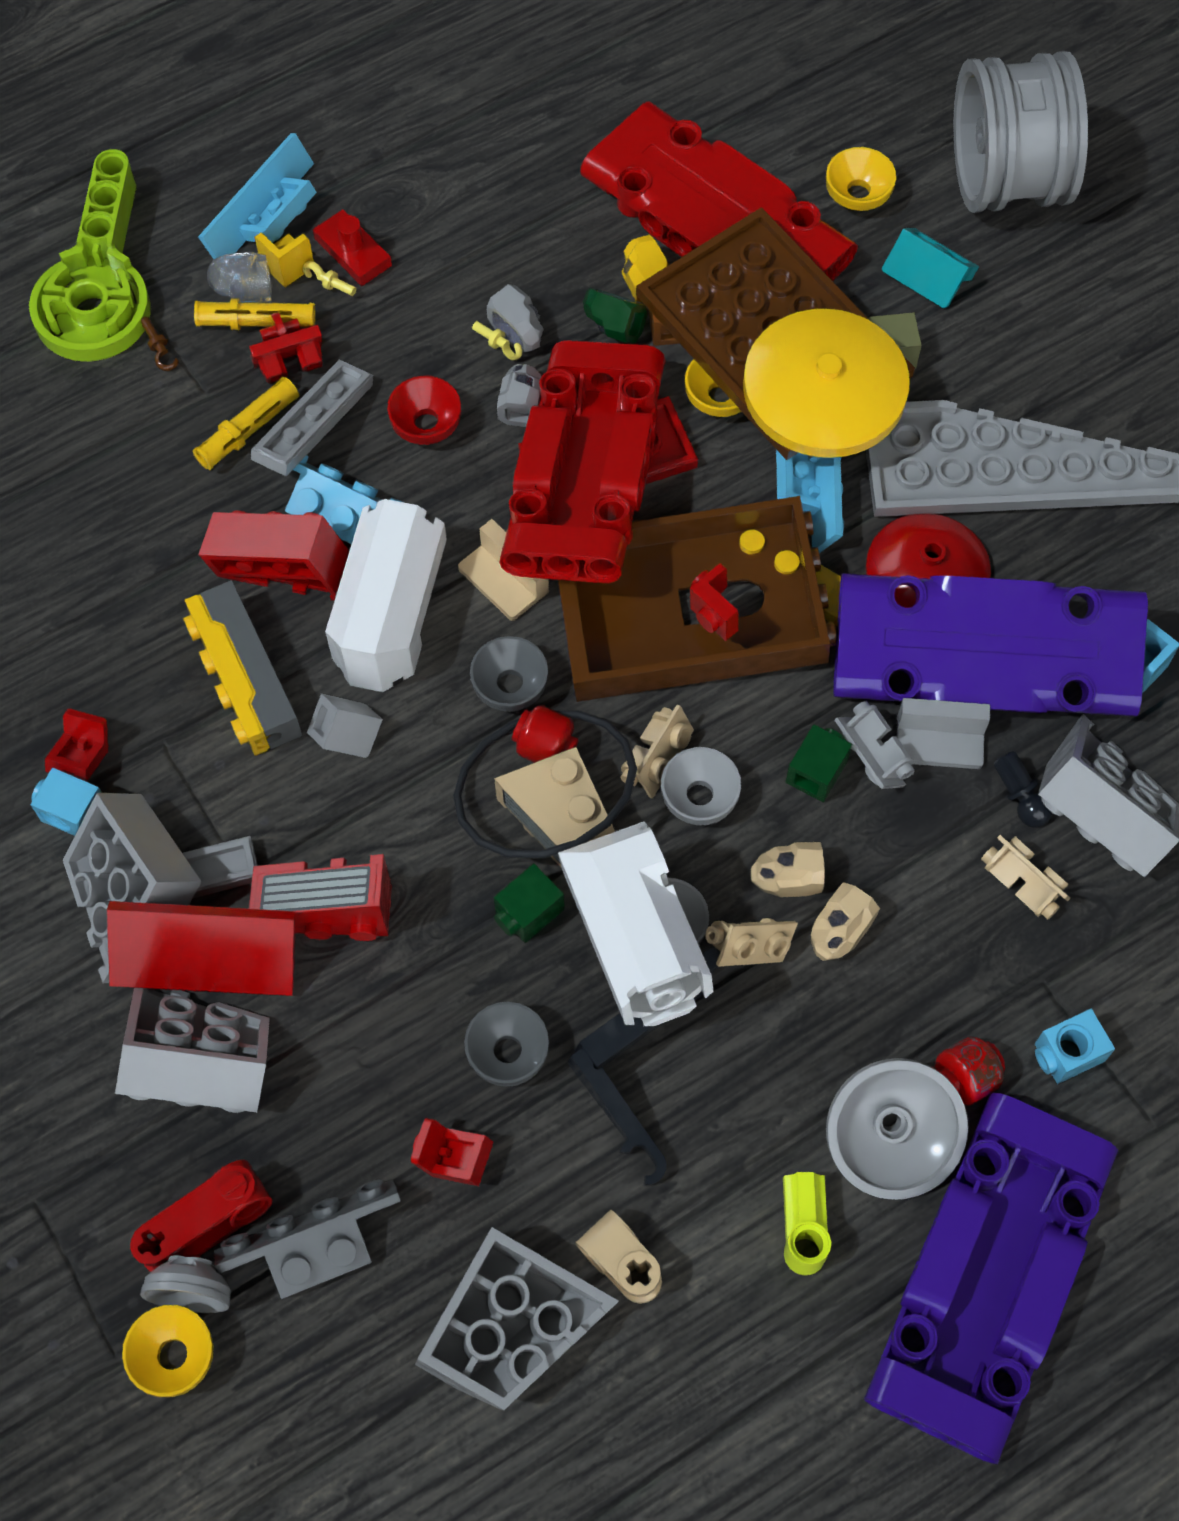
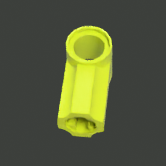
[783,1172,831,1276]

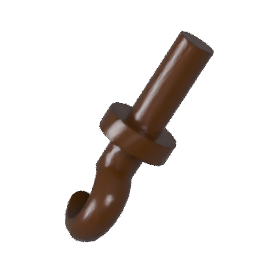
[141,317,179,371]

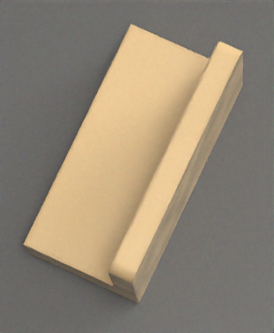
[458,519,549,621]

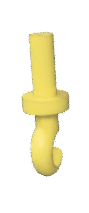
[303,261,356,296]
[472,321,522,361]

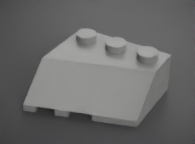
[1038,714,1179,877]
[63,793,202,983]
[115,988,270,1113]
[415,1227,619,1411]

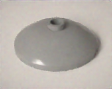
[826,1058,968,1200]

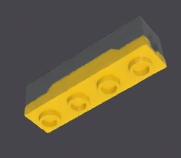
[183,580,302,756]

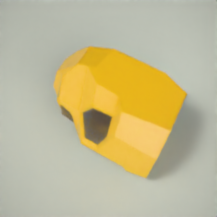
[622,235,668,302]

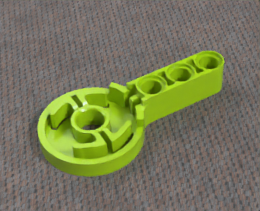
[29,149,151,361]

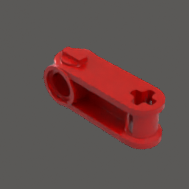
[130,1159,272,1272]

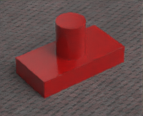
[313,209,392,287]

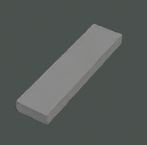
[251,359,373,476]

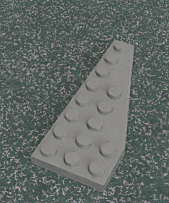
[866,400,1179,517]

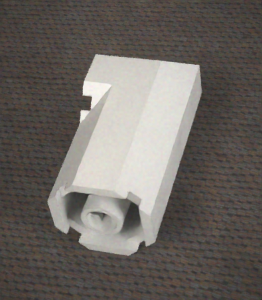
[325,499,447,692]
[558,821,714,1026]

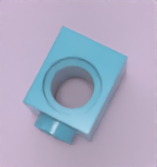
[30,767,101,836]
[1035,1008,1115,1084]

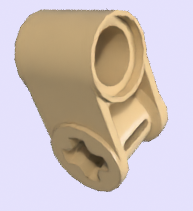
[575,1210,662,1304]

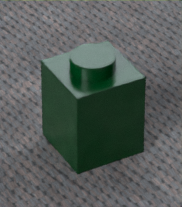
[785,724,852,803]
[494,863,565,943]

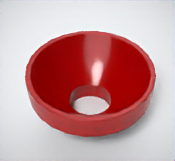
[387,376,461,445]

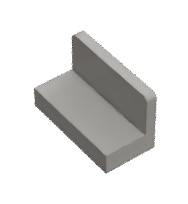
[897,698,990,769]

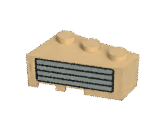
[494,747,615,868]

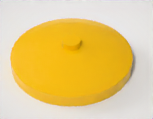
[743,309,910,458]

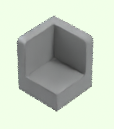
[307,693,383,758]

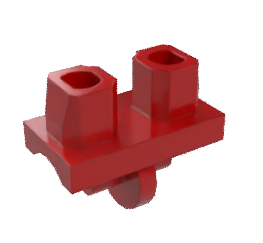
[249,312,323,384]

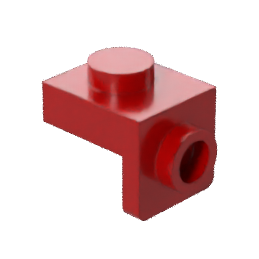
[690,563,738,641]
[45,709,108,782]
[411,1118,494,1186]

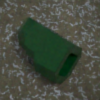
[583,288,648,344]

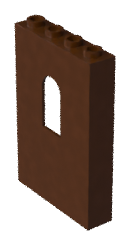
[558,496,836,702]

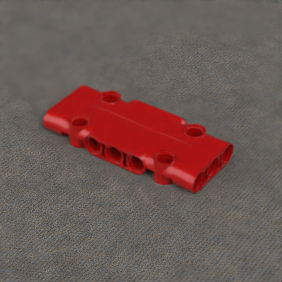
[580,101,858,281]
[499,340,666,583]

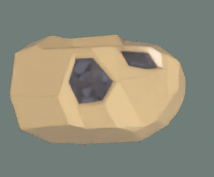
[751,842,825,897]
[811,882,880,961]

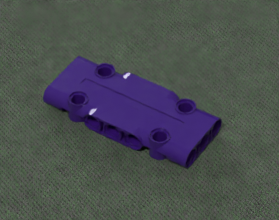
[833,573,1148,717]
[864,1093,1118,1464]

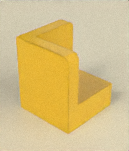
[254,232,314,287]

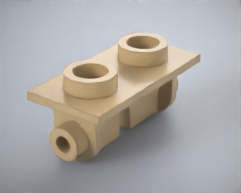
[620,705,694,799]
[981,835,1071,920]
[705,918,798,967]

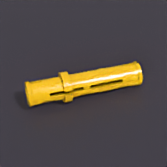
[194,298,316,330]
[193,377,299,470]

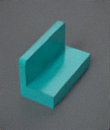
[882,228,979,308]

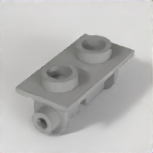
[835,701,915,789]

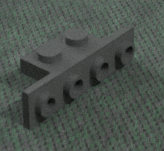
[214,1179,401,1299]

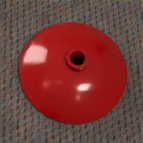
[865,514,991,608]

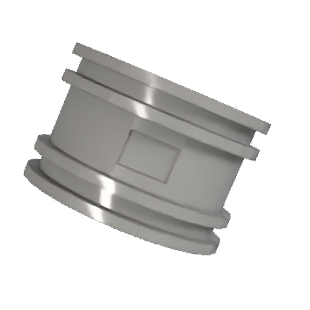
[953,51,1088,213]

